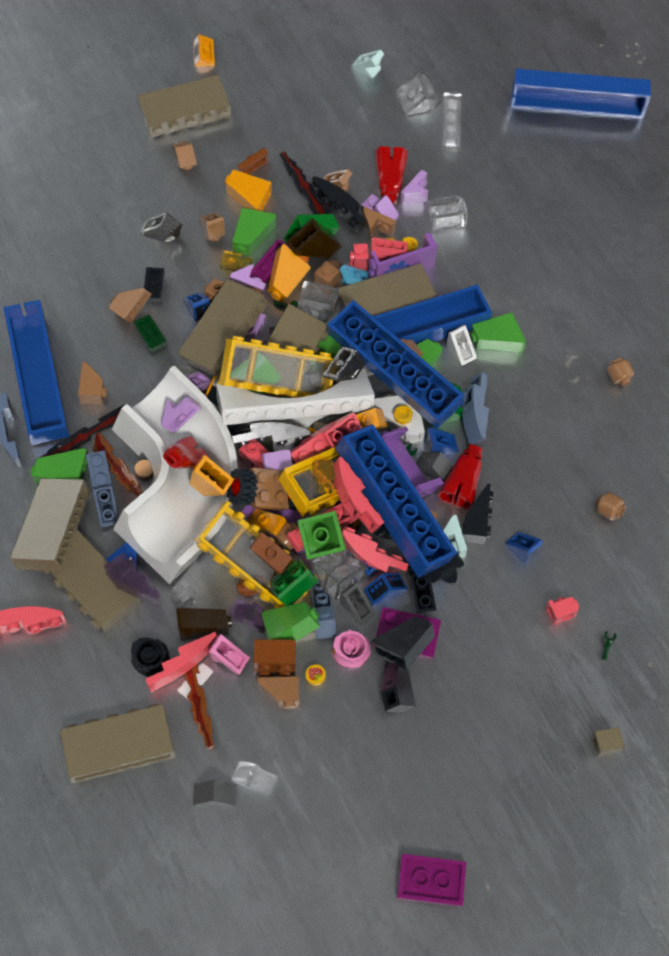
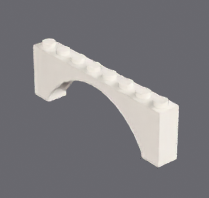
[216,369,375,425]
[271,395,425,452]

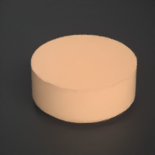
[134,460,153,480]

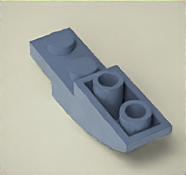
[462,372,489,445]
[86,450,119,528]

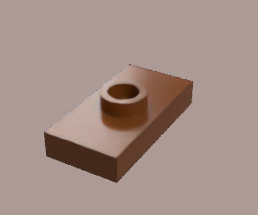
[238,148,268,175]
[248,532,292,574]

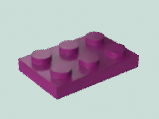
[376,607,441,660]
[397,854,466,907]

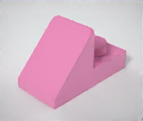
[209,634,250,675]

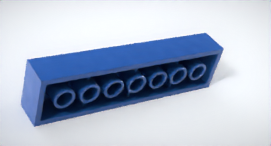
[327,300,464,429]
[335,425,457,578]

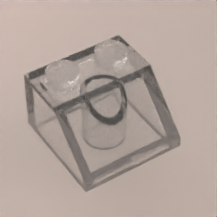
[395,71,441,118]

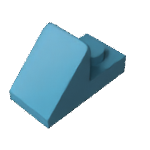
[339,264,370,286]

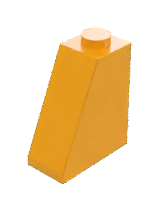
[225,169,272,211]
[267,244,311,302]
[189,455,234,496]

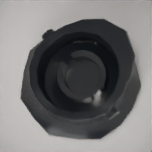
[131,637,170,676]

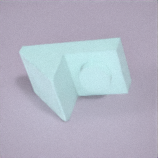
[351,49,384,78]
[443,515,467,558]

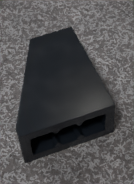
[371,616,435,670]

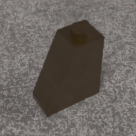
[287,219,342,258]
[176,608,232,641]

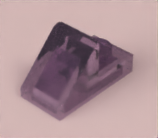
[227,598,266,634]

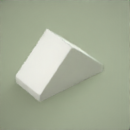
[446,325,477,366]

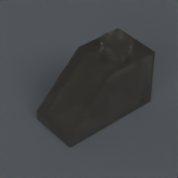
[140,212,183,242]
[323,347,366,381]

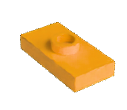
[247,508,287,536]

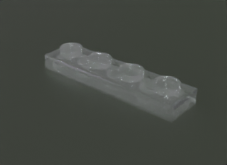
[442,93,461,152]

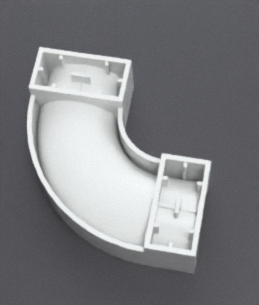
[112,366,238,584]

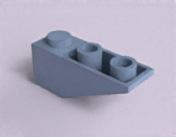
[310,579,336,639]

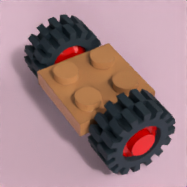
[226,468,309,511]

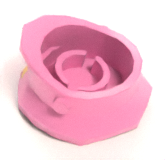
[331,629,370,668]

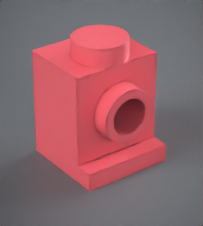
[349,244,369,271]
[545,596,579,625]

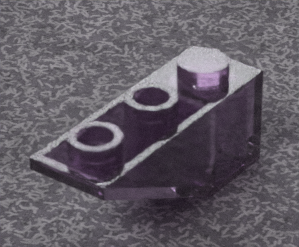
[104,553,160,607]

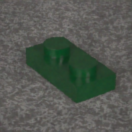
[133,314,167,353]

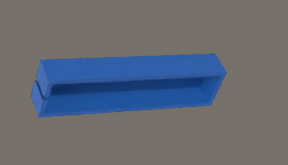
[510,69,651,118]
[349,284,492,358]
[3,300,70,445]

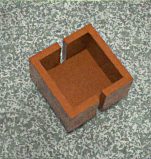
[254,639,296,677]

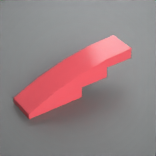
[145,632,217,693]

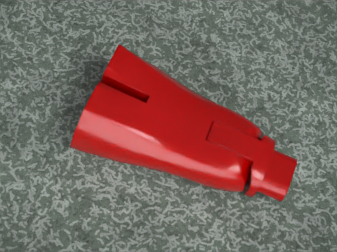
[375,146,408,204]
[163,436,209,470]
[437,444,483,510]

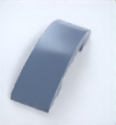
[0,392,22,467]

